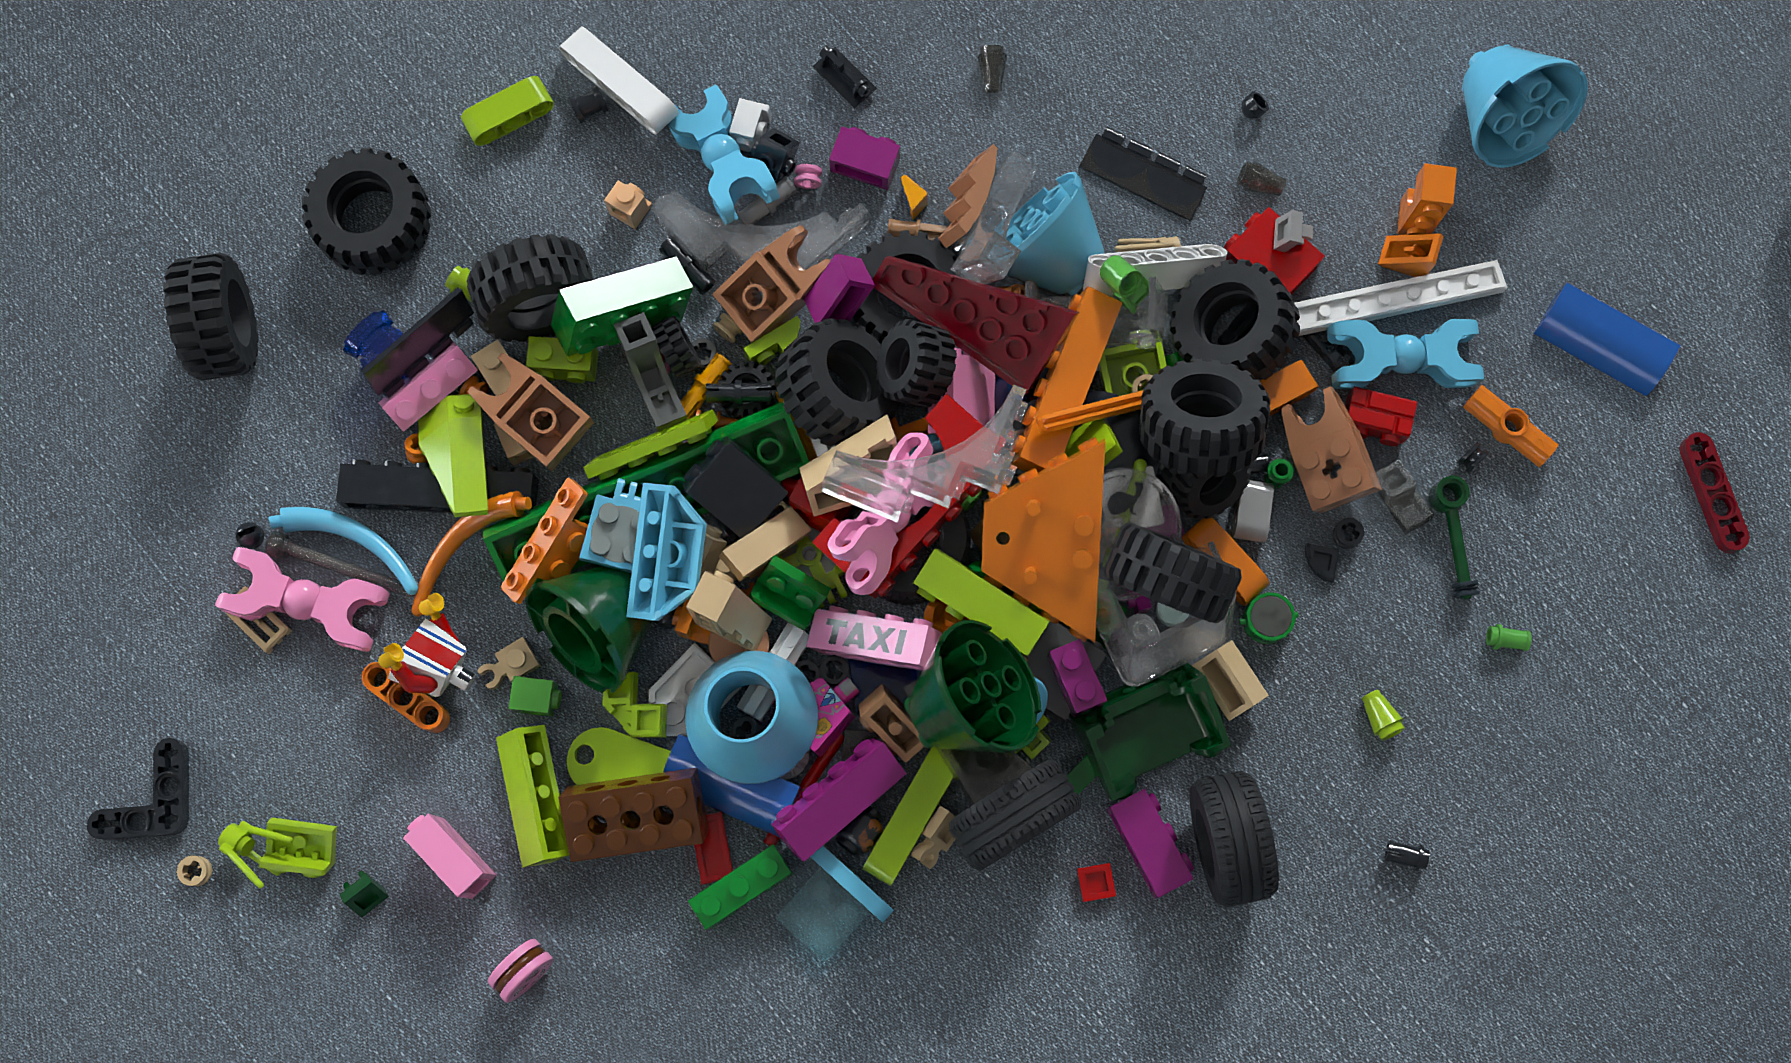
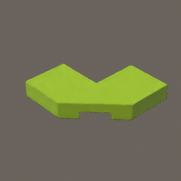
[602,672,667,738]

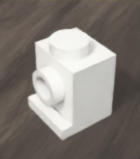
[729,98,771,152]

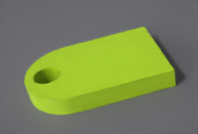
[567,727,671,785]

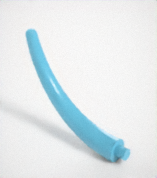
[269,507,418,595]

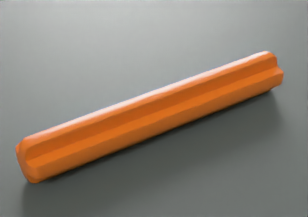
[1036,390,1143,434]

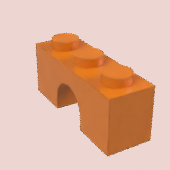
[1397,163,1457,235]

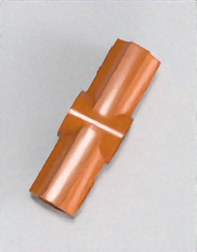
[1463,385,1559,467]

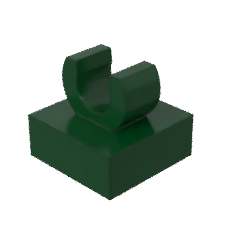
[339,871,389,918]

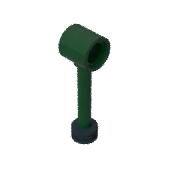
[1429,476,1480,600]

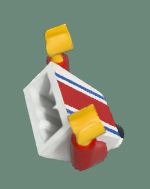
[378,593,476,697]

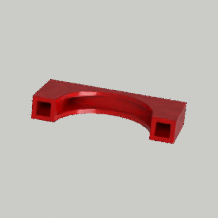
[812,394,1009,599]

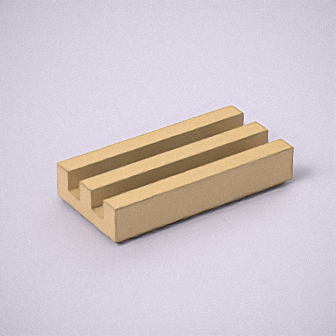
[226,586,292,654]

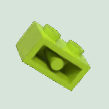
[526,336,599,383]

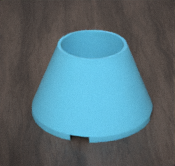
[685,651,818,784]

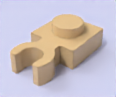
[477,637,541,690]
[911,806,956,869]

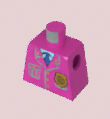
[810,677,860,757]

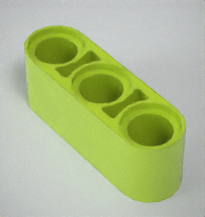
[461,76,554,146]

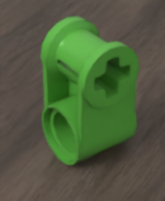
[1100,255,1157,315]

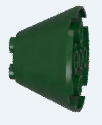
[905,620,1042,753]

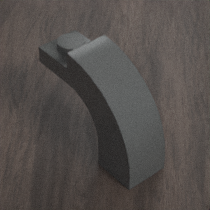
[614,312,687,432]

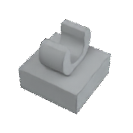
[1273,210,1313,252]

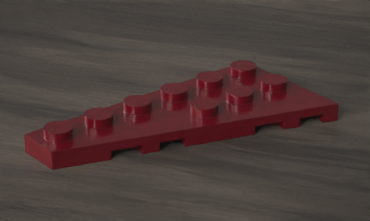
[872,256,1080,395]

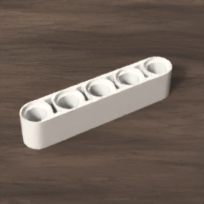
[559,26,679,135]
[1083,244,1227,296]

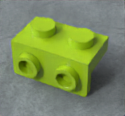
[259,817,337,878]

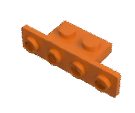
[501,478,588,604]

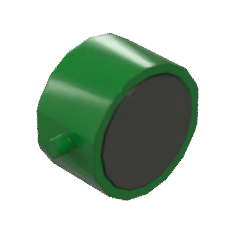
[1239,592,1299,644]

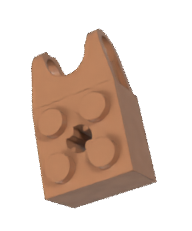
[712,226,831,342]
[468,353,594,472]
[1282,386,1382,513]

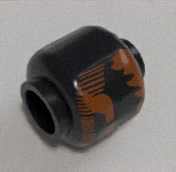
[834,806,883,855]

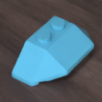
[626,483,707,621]

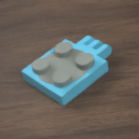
[579,478,642,573]

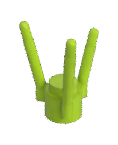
[218,821,293,889]

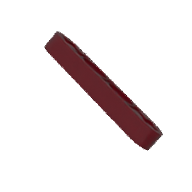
[1679,432,1750,554]

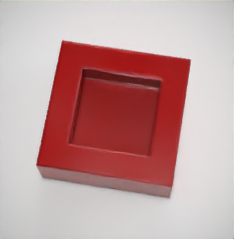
[1076,863,1116,902]

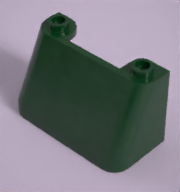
[1069,661,1231,801]

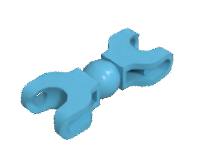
[667,85,780,225]
[1327,319,1485,390]

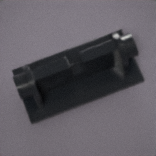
[813,46,877,109]

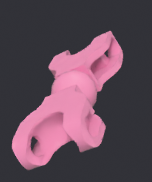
[828,433,945,595]
[215,547,390,652]

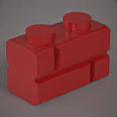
[1345,386,1417,446]

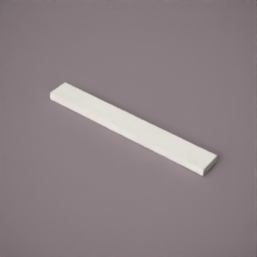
[1294,260,1507,336]

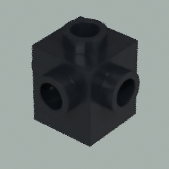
[750,128,800,183]

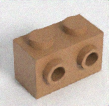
[858,683,924,763]

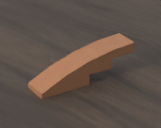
[938,144,998,248]

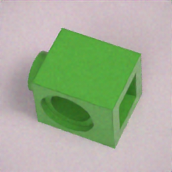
[508,676,562,717]

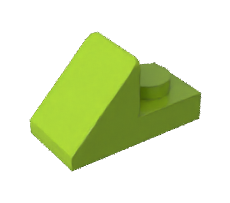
[743,316,801,365]

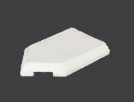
[649,643,742,736]

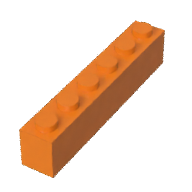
[1011,286,1122,472]

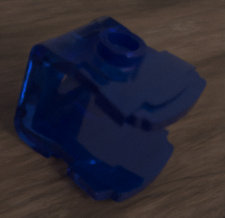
[343,310,407,380]

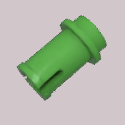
[1486,624,1532,651]

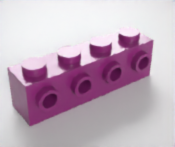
[770,738,907,862]

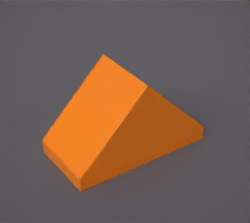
[1378,233,1444,277]

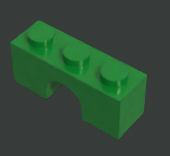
[688,845,794,930]

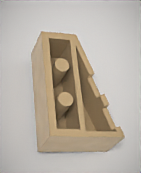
[799,415,897,516]
[686,571,772,651]

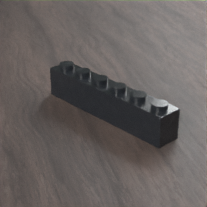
[336,459,539,514]

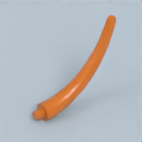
[411,491,532,617]

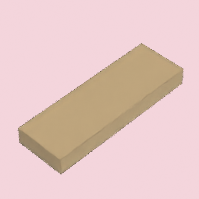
[719,506,812,581]

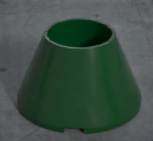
[525,566,653,693]

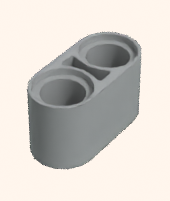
[1232,480,1274,543]

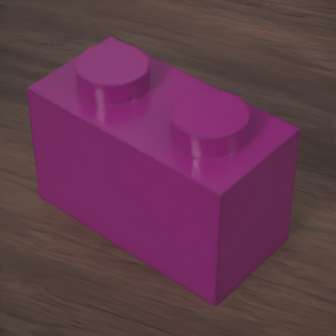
[829,126,900,190]
[804,253,875,323]
[1047,639,1107,718]

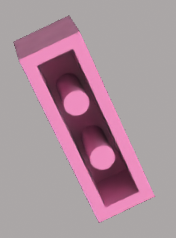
[378,342,478,432]

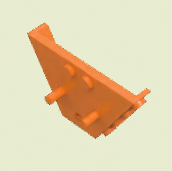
[981,437,1105,643]

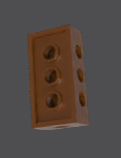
[558,768,709,862]

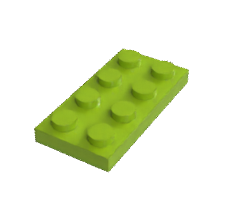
[583,409,718,480]

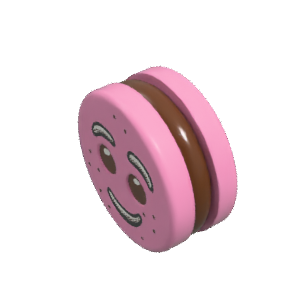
[488,939,553,1003]

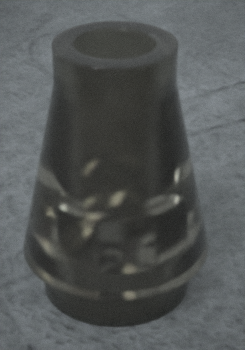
[977,45,1008,93]
[1237,161,1286,196]

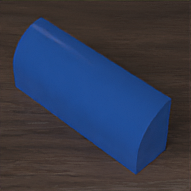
[1533,283,1681,396]
[663,734,803,838]

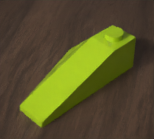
[418,394,488,517]

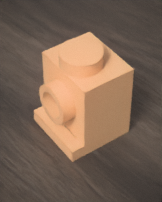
[604,180,652,229]

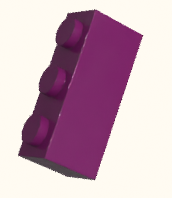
[1106,789,1194,899]

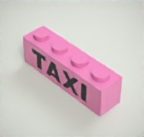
[806,606,942,671]

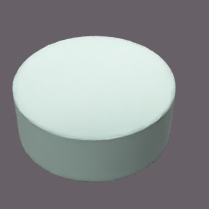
[1156,603,1189,626]

